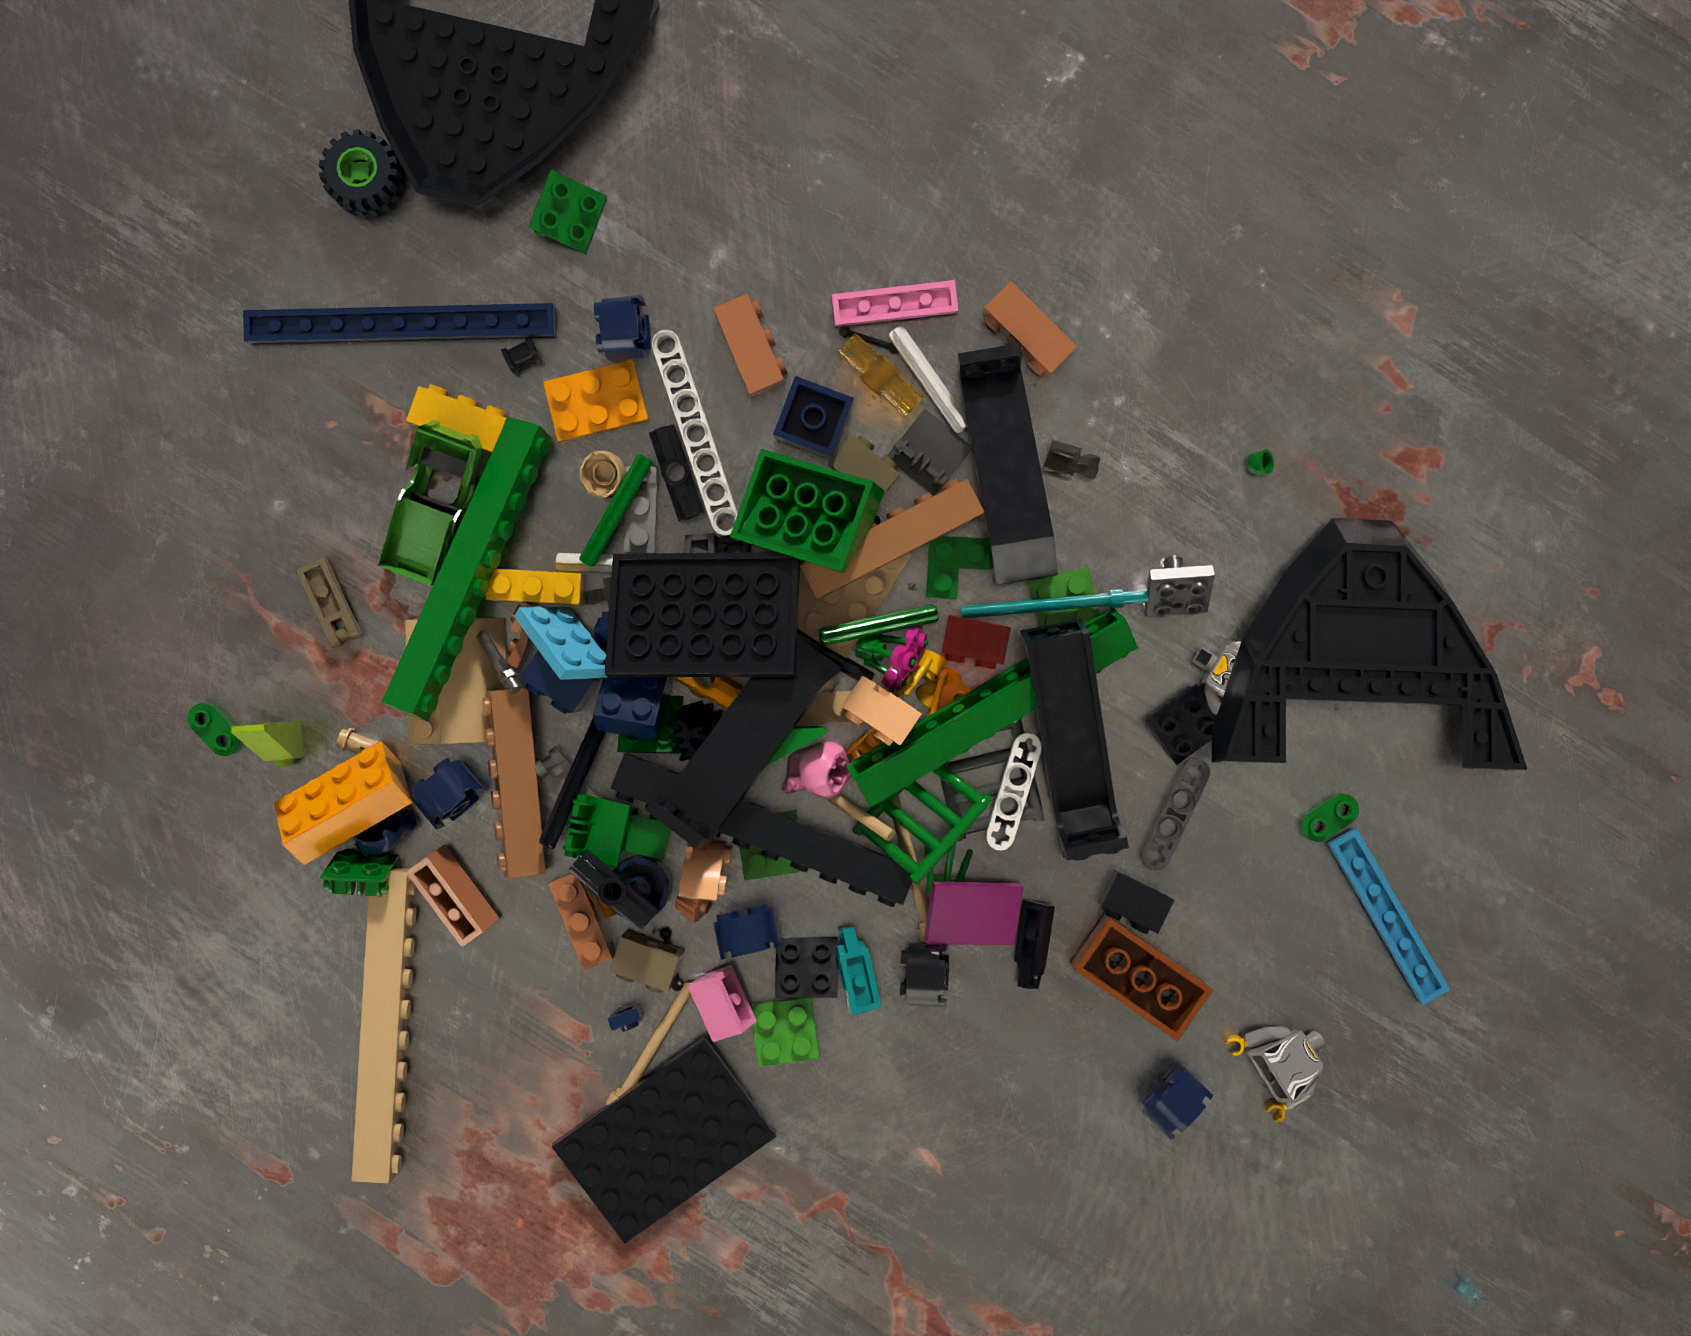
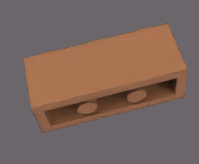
[982,281,1077,378]
[713,293,788,398]
[406,844,500,947]
[548,873,616,971]

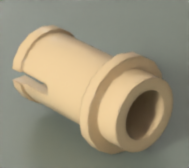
[336,728,378,754]

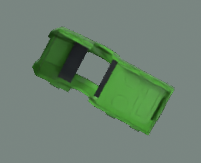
[378,420,482,585]

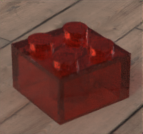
[939,615,1011,669]

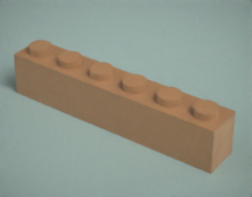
[799,478,985,600]
[482,687,546,879]

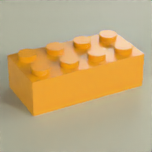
[274,741,413,865]

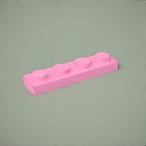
[832,280,958,327]

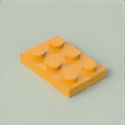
[543,360,649,443]

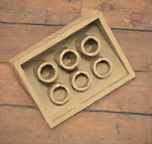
[405,618,508,745]

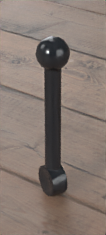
[839,326,899,354]
[659,928,684,991]

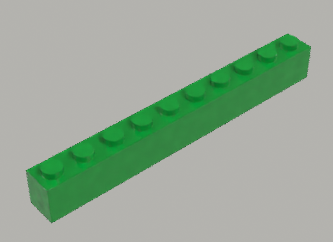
[382,417,552,722]
[845,608,1138,807]

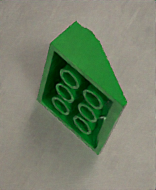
[730,449,884,573]

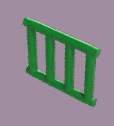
[852,765,993,884]

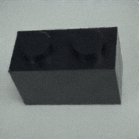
[1098,869,1175,934]

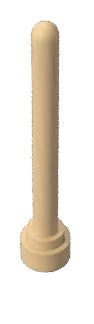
[892,796,929,942]
[605,980,693,1105]

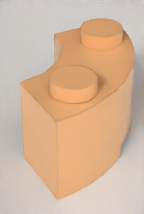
[841,676,922,746]
[678,840,732,901]

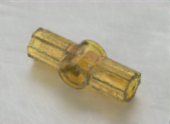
[838,333,923,417]

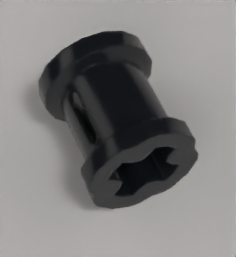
[501,336,542,375]

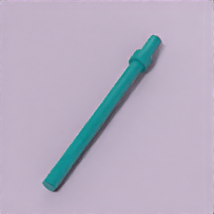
[960,589,1148,619]

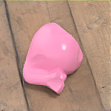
[781,742,851,798]

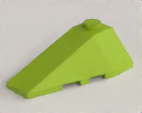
[230,721,304,766]

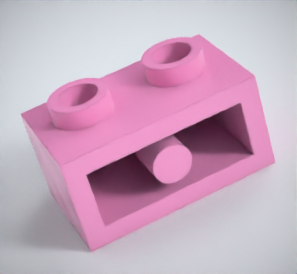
[688,965,757,1042]

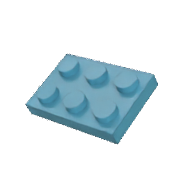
[514,606,608,680]

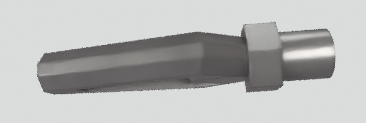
[476,630,522,694]

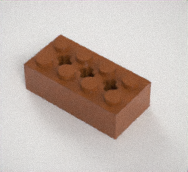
[1070,914,1213,1041]

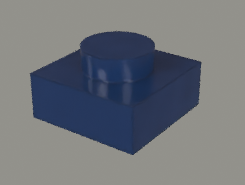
[607,1003,644,1032]

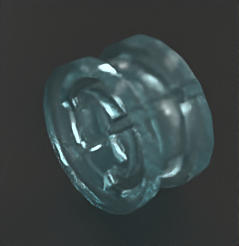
[1453,1277,1485,1309]

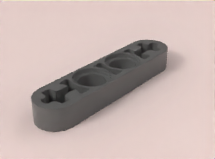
[1140,758,1210,871]

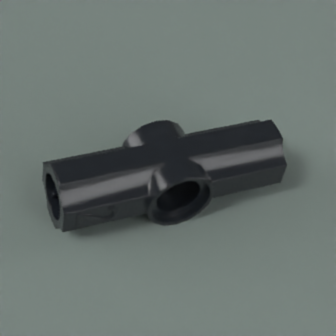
[649,424,704,522]
[569,849,659,932]

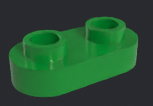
[187,703,243,756]
[1300,793,1359,842]

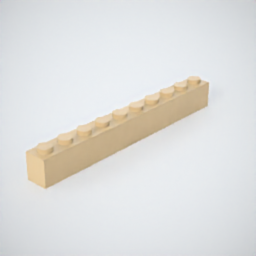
[352,867,418,1184]

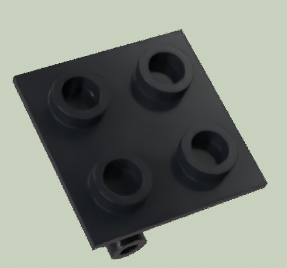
[1145,684,1217,765]
[775,937,838,998]

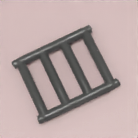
[940,719,1044,841]

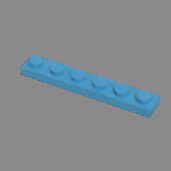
[1327,828,1450,1006]

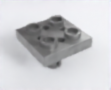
[1144,555,1215,617]

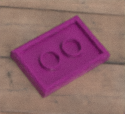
[924,881,1023,945]

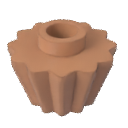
[675,891,713,923]

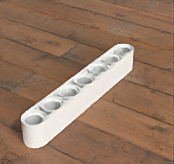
[652,330,738,537]

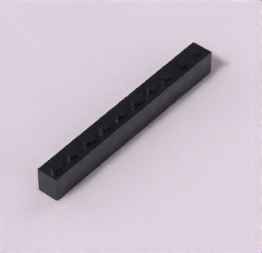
[610,753,912,907]

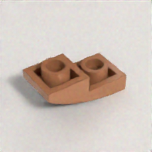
[506,602,536,669]

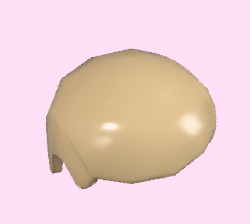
[579,450,626,498]

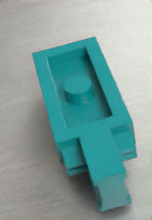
[836,925,882,1016]

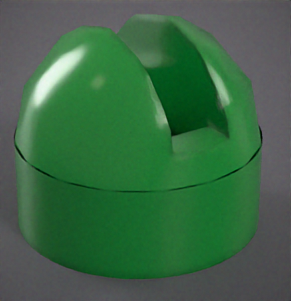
[1247,449,1274,475]

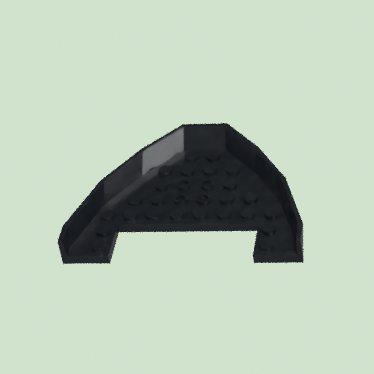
[349,0,660,207]
[1212,518,1528,771]

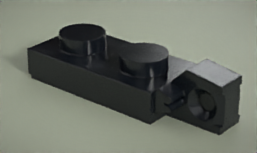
[1014,900,1055,989]

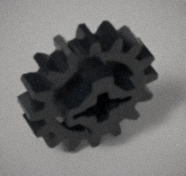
[669,701,723,762]

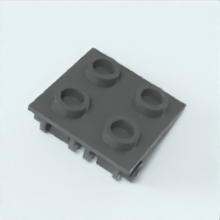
[887,409,972,496]

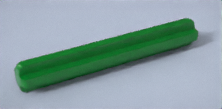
[579,454,652,567]
[819,605,939,646]

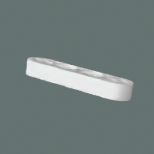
[985,733,1042,851]

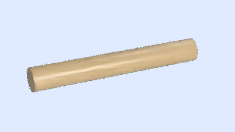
[825,794,895,841]

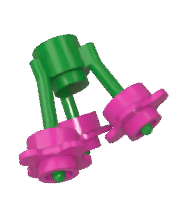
[855,626,928,693]

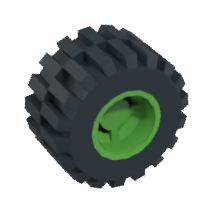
[319,129,406,217]

